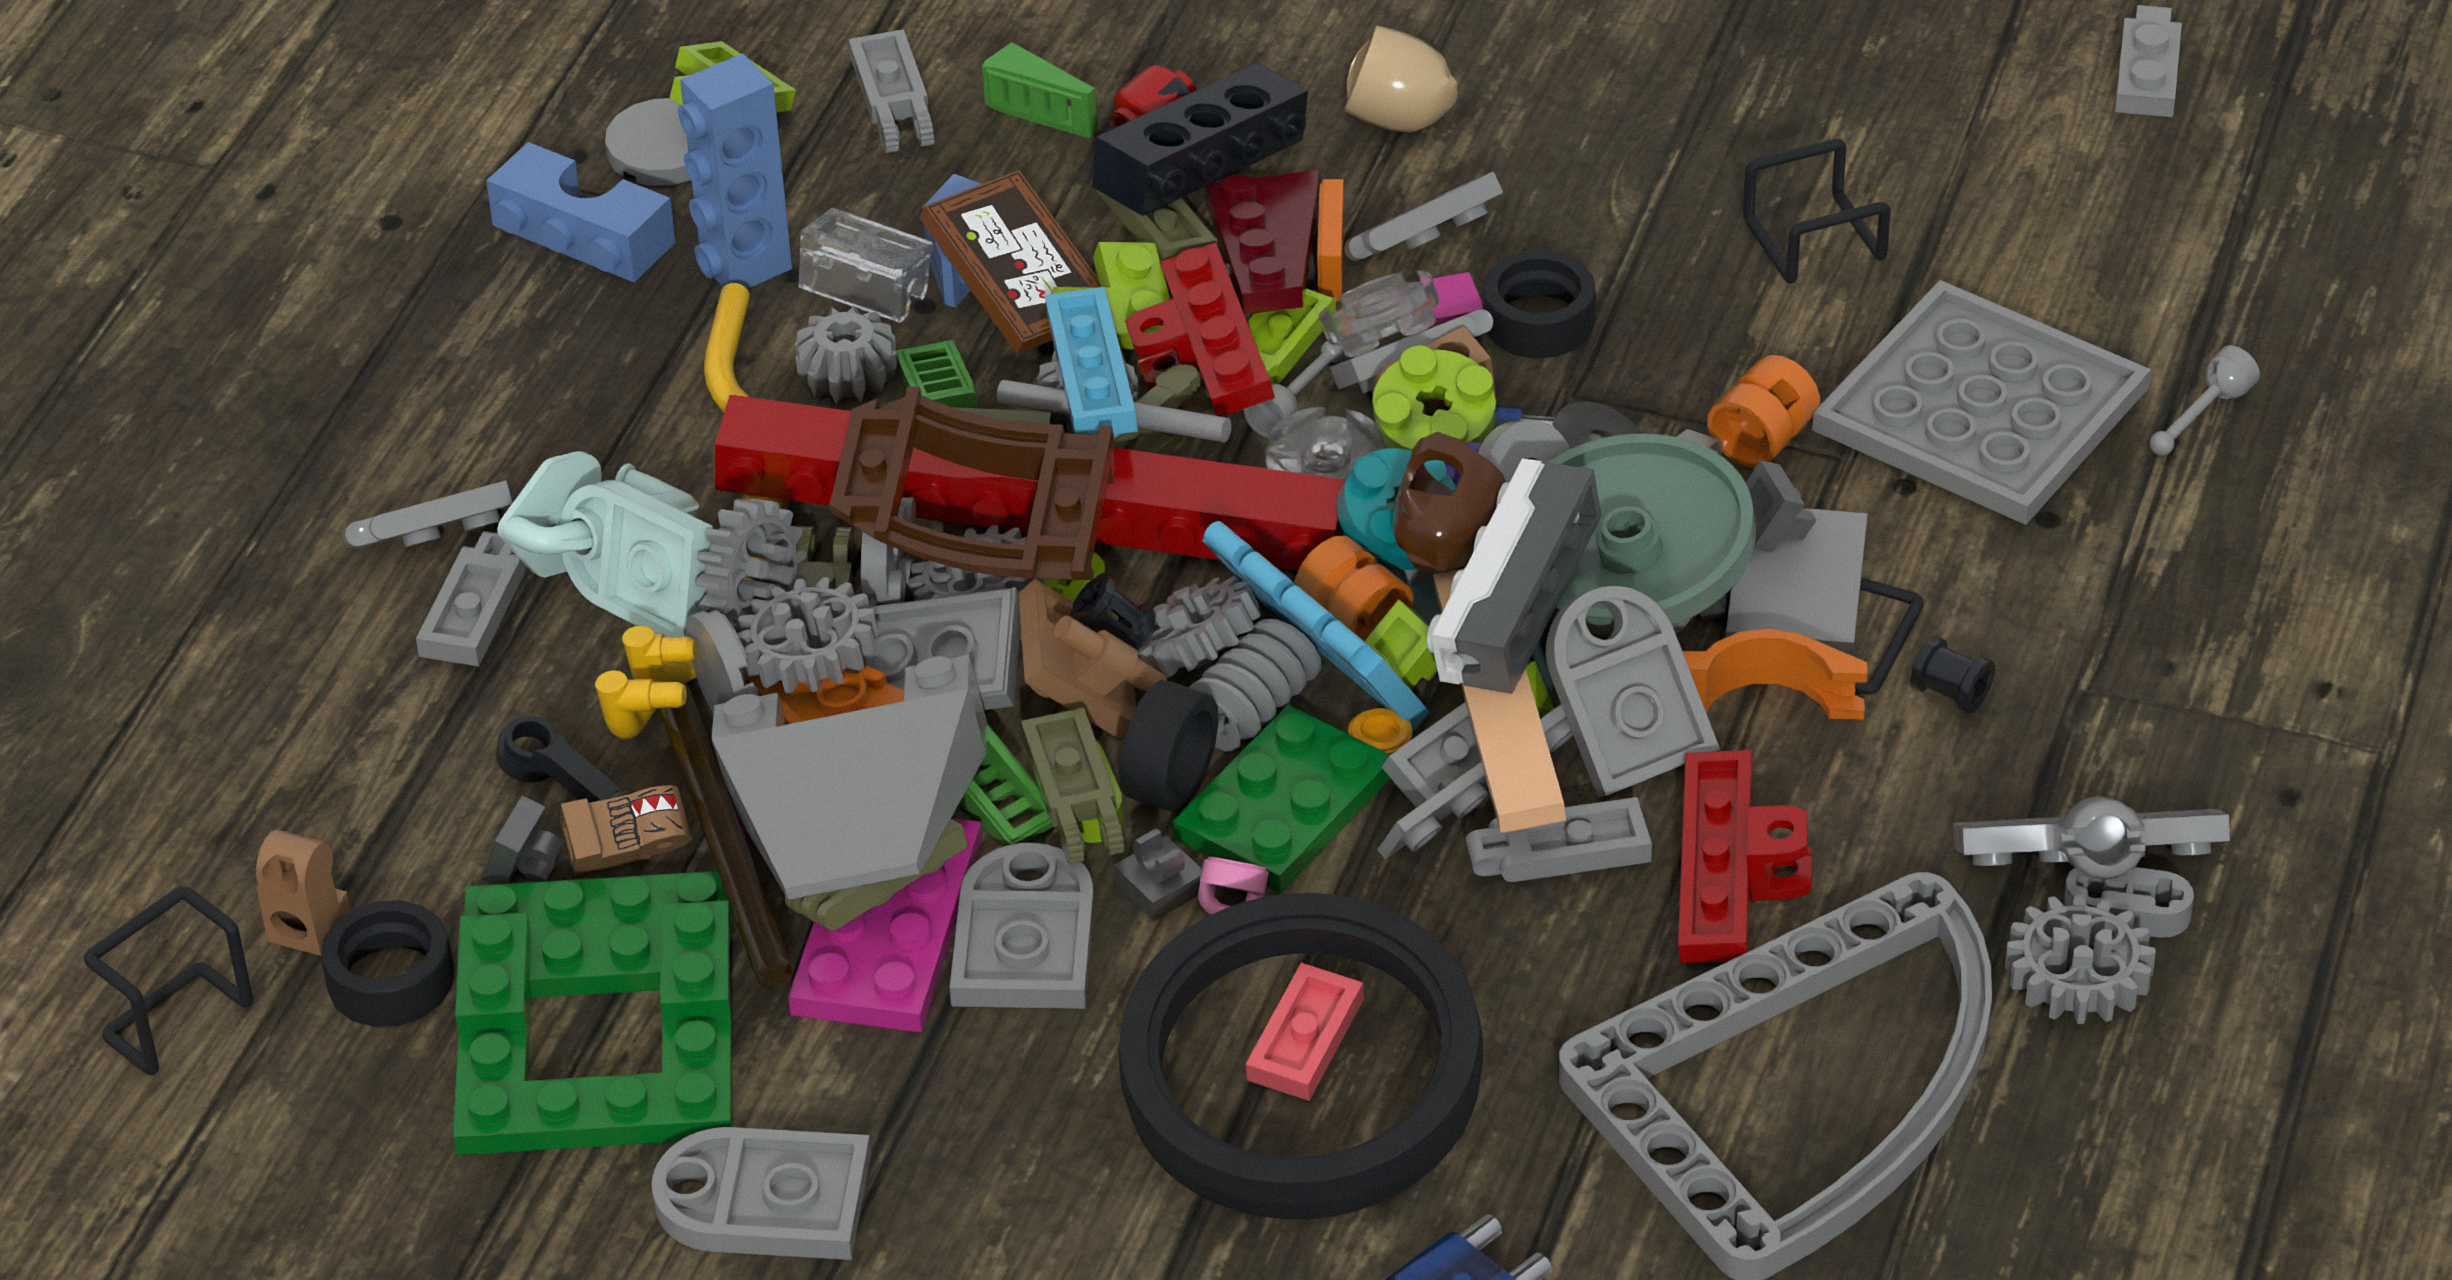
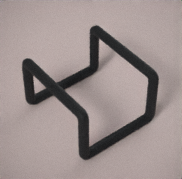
[1743,139,1891,284]
[84,886,253,1075]

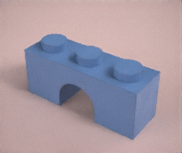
[486,142,676,283]

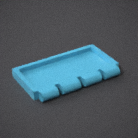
[1202,521,1430,731]

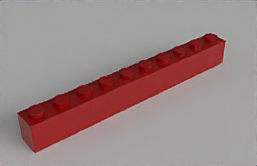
[715,395,1345,571]

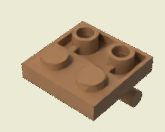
[1018,579,1167,740]

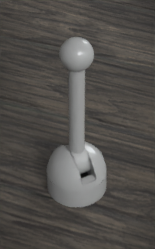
[1244,339,1345,438]
[2150,345,2260,456]

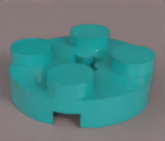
[1336,448,1456,570]

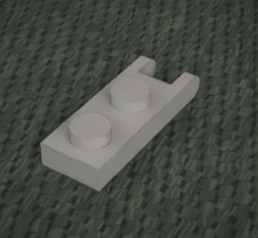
[1344,171,1503,261]

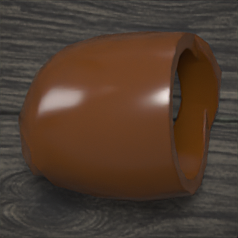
[1392,431,1506,574]

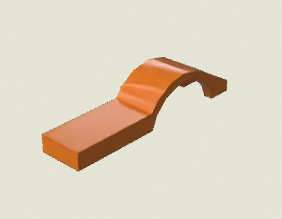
[1682,628,1868,720]

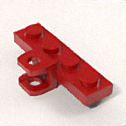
[1125,242,1275,417]
[1678,750,1813,963]

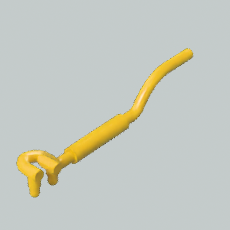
[595,283,789,740]

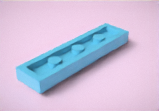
[1045,287,1138,438]

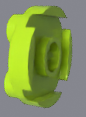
[1372,345,1497,462]

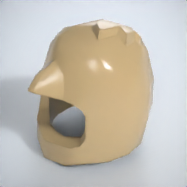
[1344,25,1458,133]

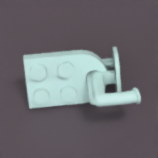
[497,451,713,637]

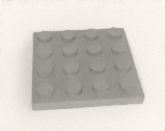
[1812,280,2152,525]

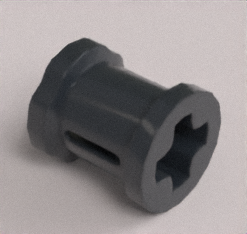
[1070,573,1156,649]
[1910,635,1995,714]

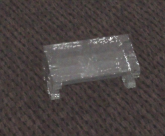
[798,207,934,323]

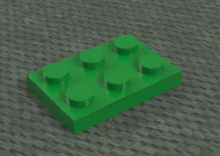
[1173,705,1391,894]

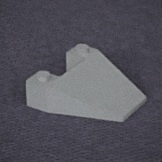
[712,655,987,900]

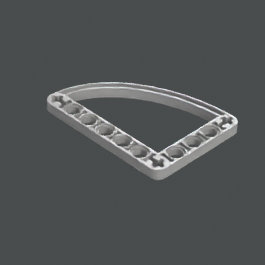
[1559,872,1992,1280]

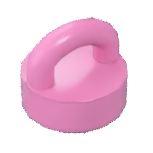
[1198,857,1269,915]

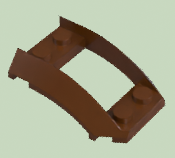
[830,387,1114,580]

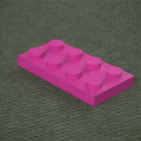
[788,818,982,1033]

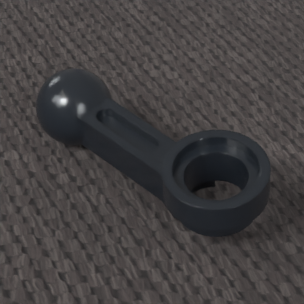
[495,716,636,803]

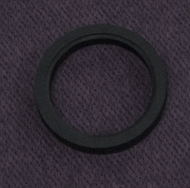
[1119,893,1483,1219]

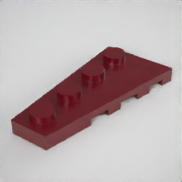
[1205,170,1321,315]

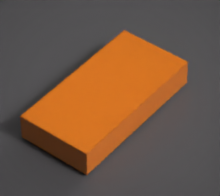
[1317,179,1344,301]

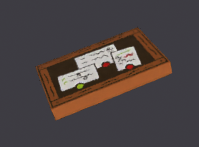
[919,170,1100,354]

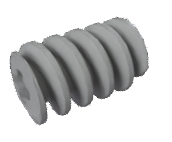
[1189,619,1322,753]

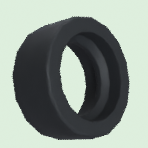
[1482,250,1596,358]
[1118,680,1219,812]
[321,900,454,1027]

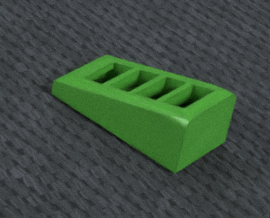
[982,42,1098,139]
[896,340,978,408]
[958,724,1052,847]

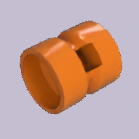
[1707,355,1820,468]
[1295,535,1414,641]

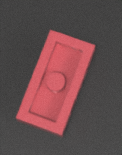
[1245,963,1364,1101]

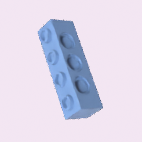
[678,53,792,289]

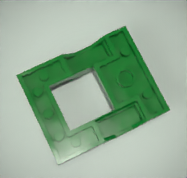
[453,871,733,1155]

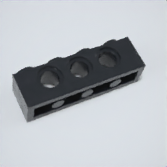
[1092,62,1308,216]

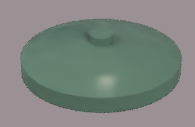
[1548,434,1756,635]

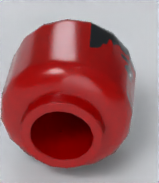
[1112,65,1197,128]

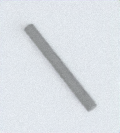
[997,380,1231,443]

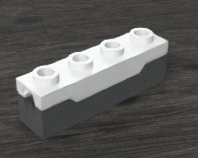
[1427,458,1602,694]

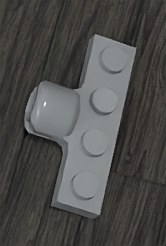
[1953,796,2230,880]

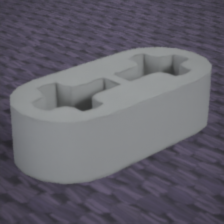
[2063,867,2194,938]

